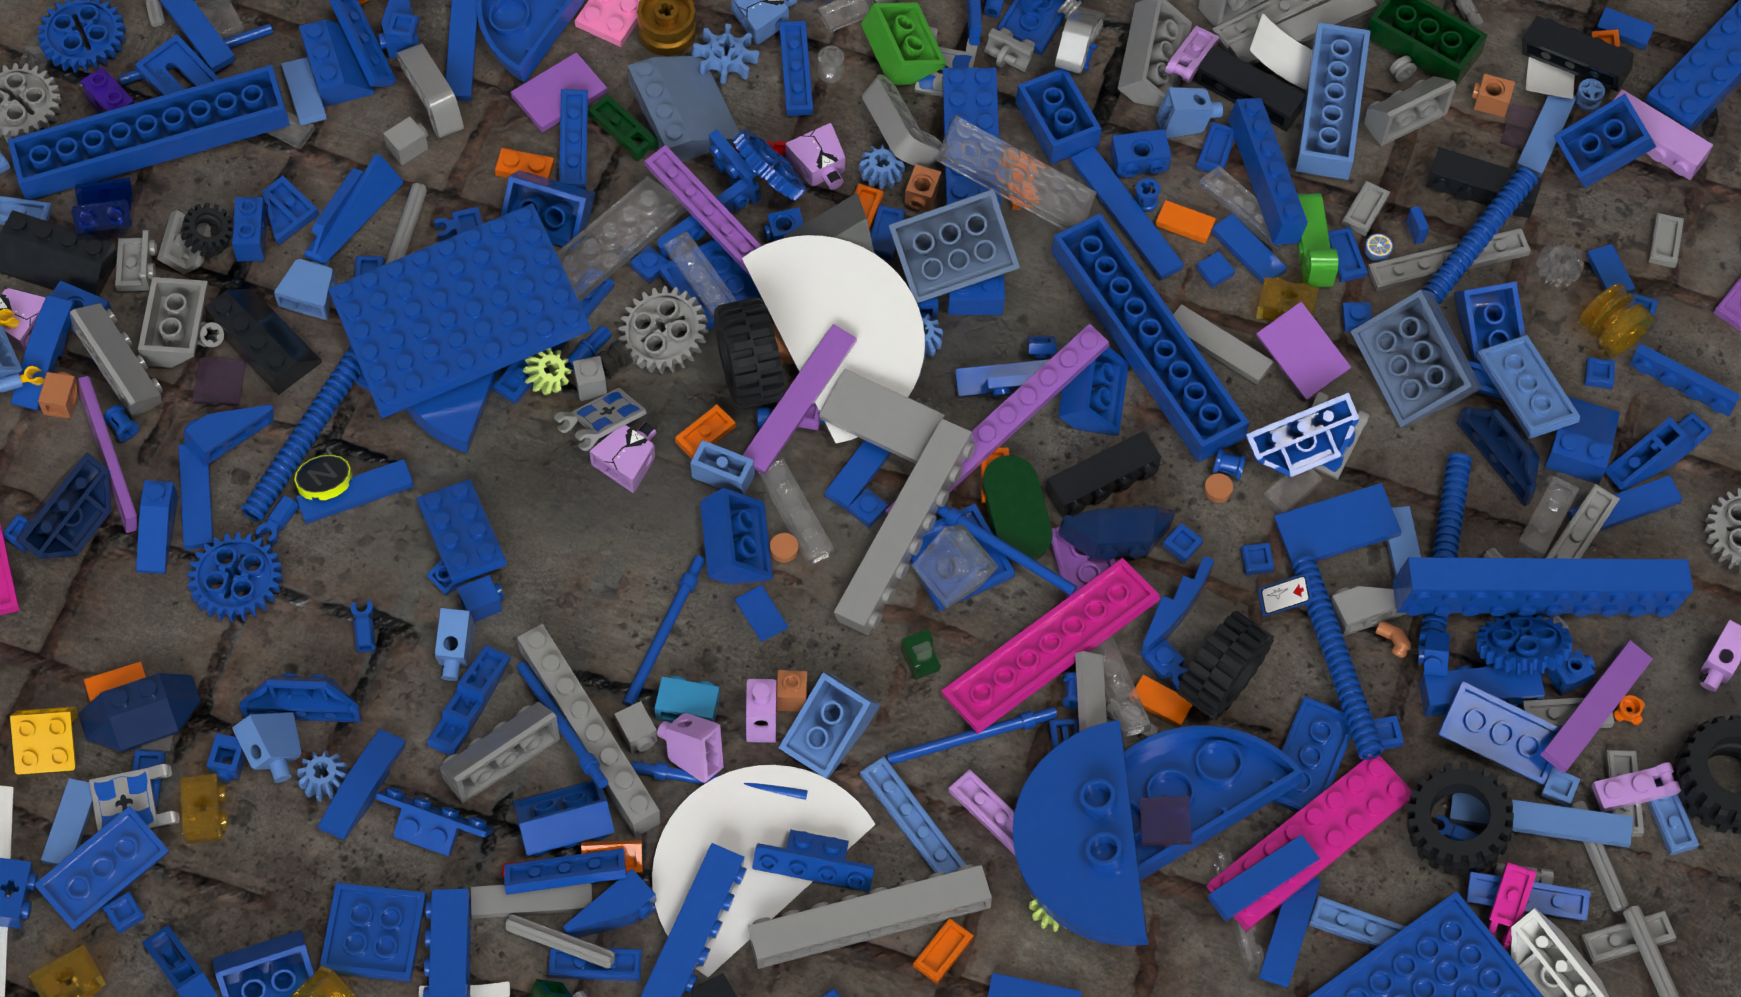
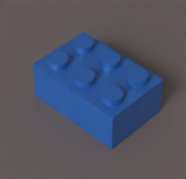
[1016,69,1101,164]
[1554,94,1656,188]

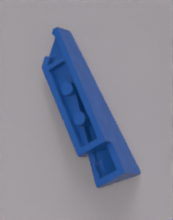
[305,153,403,264]

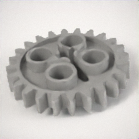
[0,63,62,142]
[618,286,709,374]
[1704,488,1741,574]

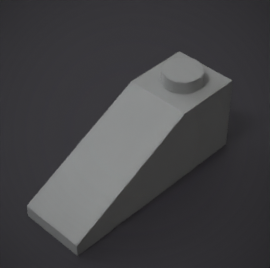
[1330,586,1407,636]

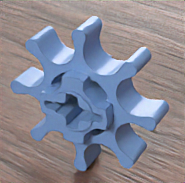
[692,24,759,84]

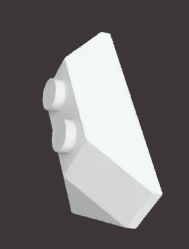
[1511,908,1609,997]

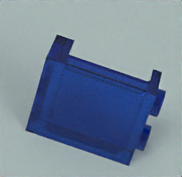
[71,177,135,234]

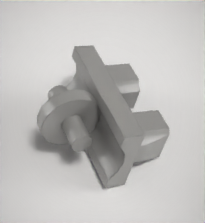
[984,28,1035,72]

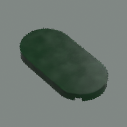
[981,455,1053,560]

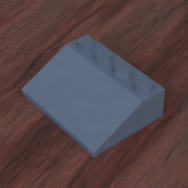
[628,56,739,162]
[889,189,1020,303]
[1351,289,1482,428]

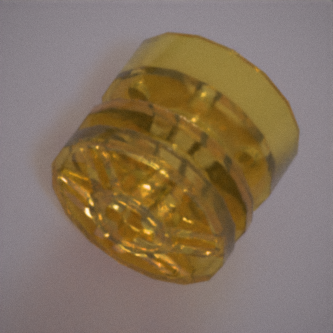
[1578,283,1654,357]

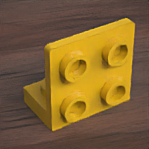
[10,706,77,774]

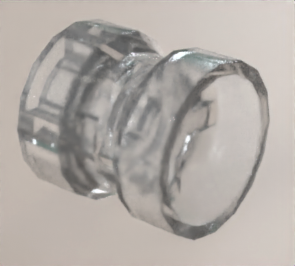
[818,46,844,83]

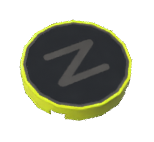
[294,455,353,500]

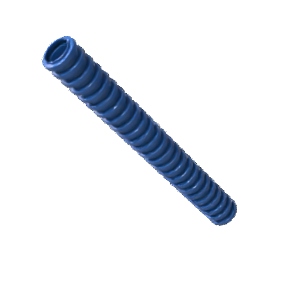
[1422,167,1538,305]
[241,345,362,521]
[1418,453,1472,650]
[1291,556,1384,760]

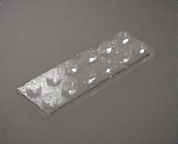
[936,115,1097,230]
[556,176,687,302]

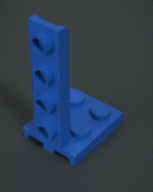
[657,129,762,259]

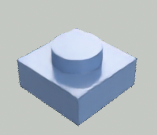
[1541,767,1580,807]

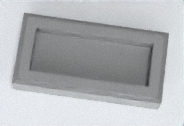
[1341,181,1390,237]
[1648,213,1684,268]

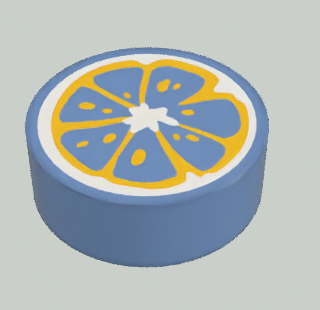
[1364,234,1393,262]

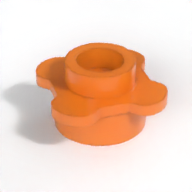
[1613,695,1645,725]

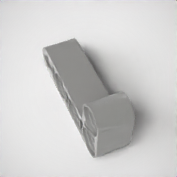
[1055,6,1105,74]
[396,43,464,139]
[861,74,945,168]

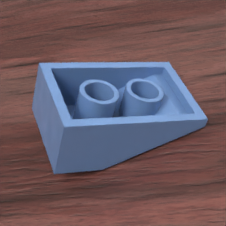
[779,672,881,779]

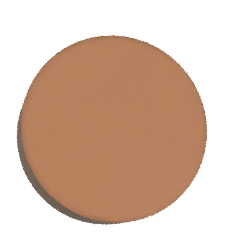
[1204,473,1233,503]
[770,533,798,563]

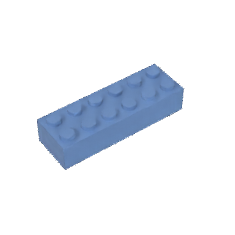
[1295,22,1370,180]

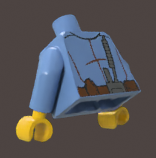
[0,309,45,392]

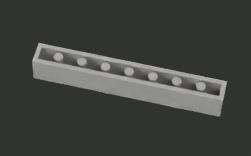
[834,419,976,636]
[517,624,661,838]
[748,864,992,969]

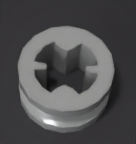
[1057,0,1082,20]
[1390,56,1417,82]

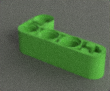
[1297,193,1338,288]

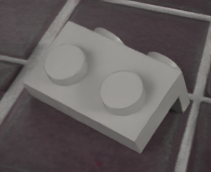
[157,210,212,275]
[115,230,157,291]

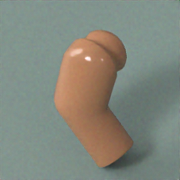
[1375,620,1411,658]

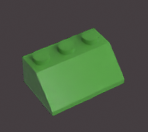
[861,2,947,85]

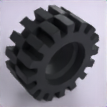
[181,203,234,257]

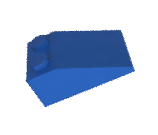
[1454,281,1525,364]
[1545,396,1620,484]

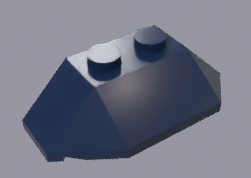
[1456,407,1540,506]
[16,452,111,559]
[1058,506,1175,560]
[78,673,201,752]

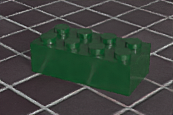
[1367,0,1488,87]

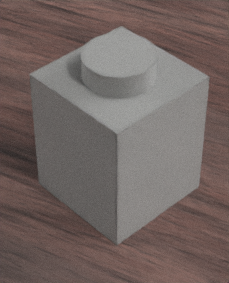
[383,117,428,165]
[573,356,607,401]
[614,701,658,754]

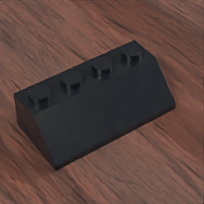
[0,210,117,296]
[204,289,322,395]

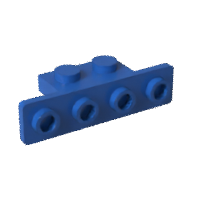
[955,359,1050,397]
[375,787,494,856]
[752,829,874,892]

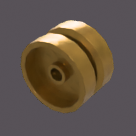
[637,0,696,56]

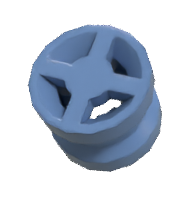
[1575,78,1605,112]

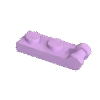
[1165,26,1219,83]
[1591,763,1681,812]

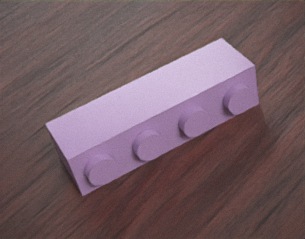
[1614,89,1713,180]

